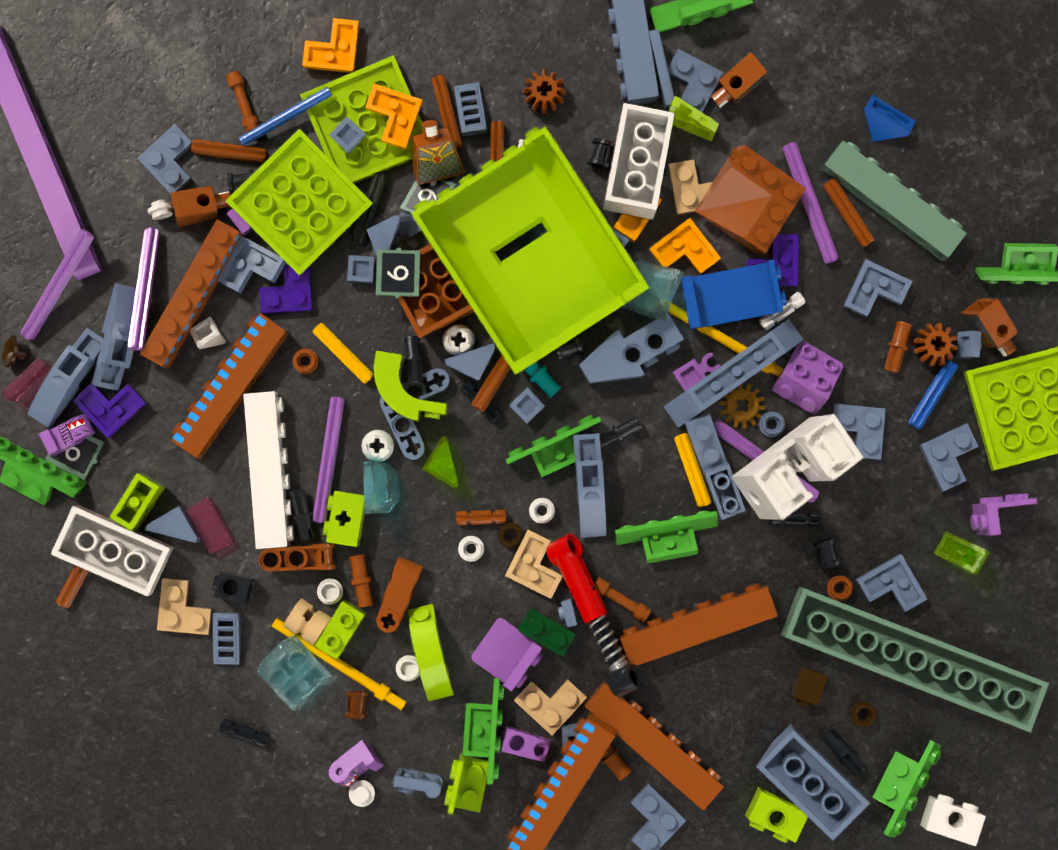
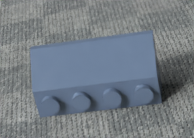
[756,724,870,840]

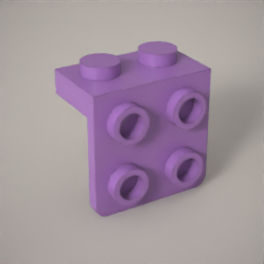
[771,341,843,415]
[970,493,1038,535]
[472,618,543,691]

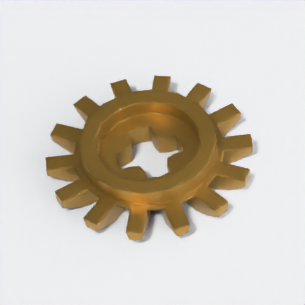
[719,383,766,429]

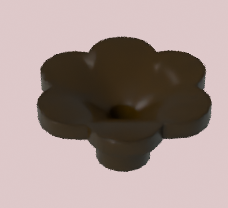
[2,335,26,368]

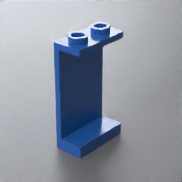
[680,259,786,330]

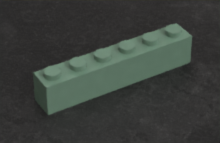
[820,141,967,261]

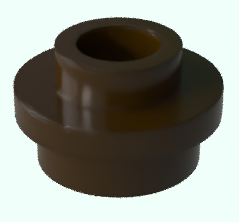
[498,522,524,548]
[850,701,877,728]

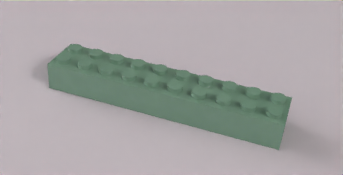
[781,587,1049,732]

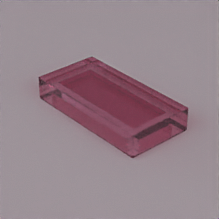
[2,358,52,402]
[186,497,234,555]

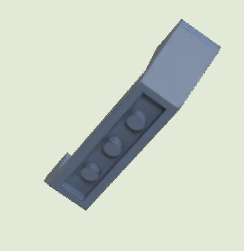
[664,319,804,428]

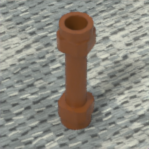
[226,71,260,133]
[594,577,651,623]

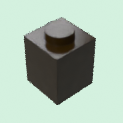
[790,666,827,708]

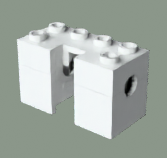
[732,414,863,520]

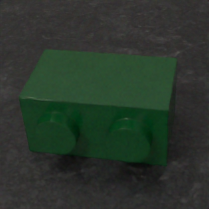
[518,606,576,657]

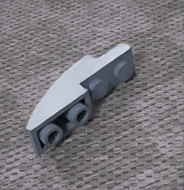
[91,283,136,391]
[27,328,103,429]
[684,413,746,520]
[573,433,606,538]

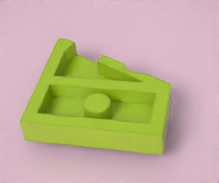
[669,96,719,141]

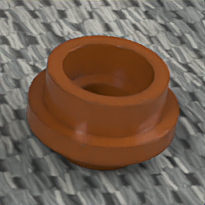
[293,348,319,374]
[827,575,853,601]

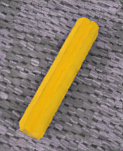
[313,323,374,384]
[674,433,711,507]

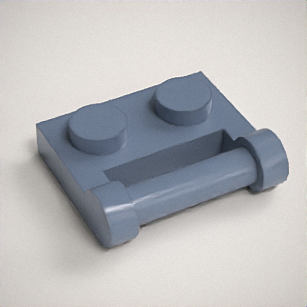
[393,768,443,798]

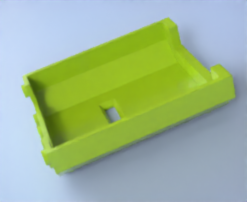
[411,126,649,375]

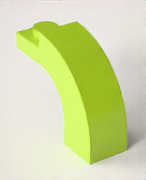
[374,351,448,422]
[408,604,454,701]

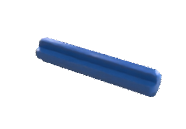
[908,360,958,429]

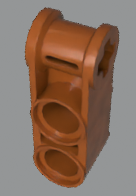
[258,543,336,572]
[376,557,423,633]

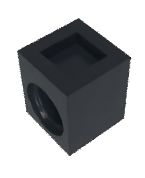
[212,571,255,605]

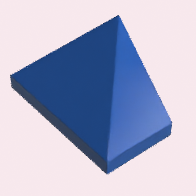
[864,95,915,142]

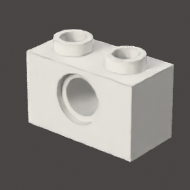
[920,794,985,846]

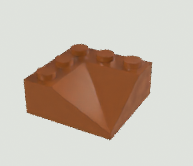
[694,145,806,254]
[398,244,474,339]

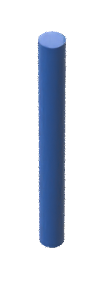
[239,87,332,146]

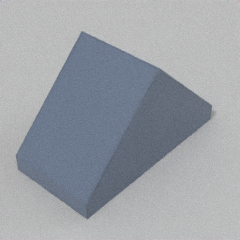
[367,215,412,256]
[445,343,496,383]
[146,506,202,543]

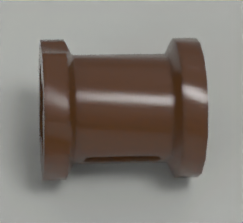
[345,690,369,719]

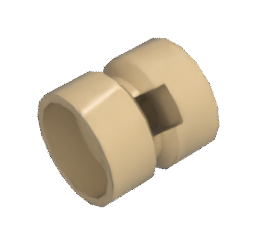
[283,598,332,646]

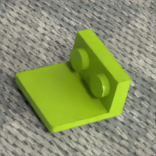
[444,753,488,814]

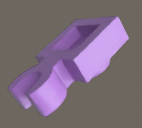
[672,353,721,392]

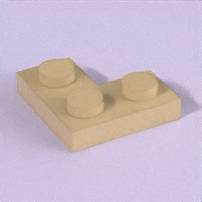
[668,160,713,215]
[505,530,562,599]
[157,578,213,635]
[514,679,587,736]

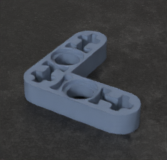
[380,368,450,460]

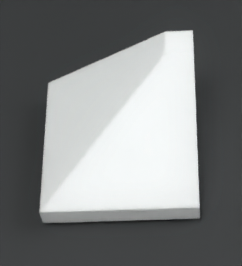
[190,316,226,349]

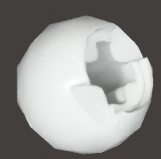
[442,324,475,356]
[361,430,394,462]

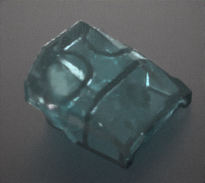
[621,259,685,321]
[363,461,400,514]
[257,635,333,711]

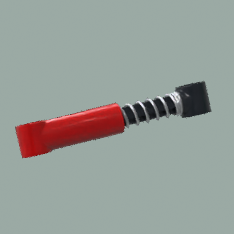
[546,533,644,698]

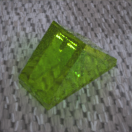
[422,436,460,488]
[933,531,989,575]

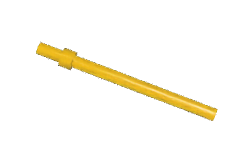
[655,296,784,377]
[271,618,406,710]

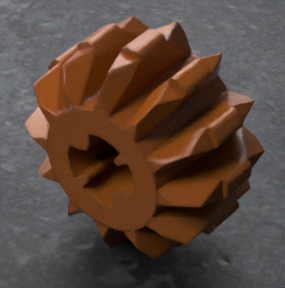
[523,69,566,114]
[913,323,958,366]

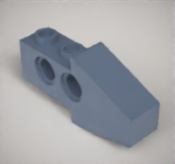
[579,313,684,384]

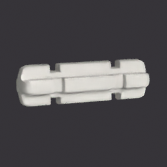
[759,292,806,330]

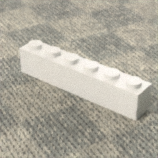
[244,391,294,549]

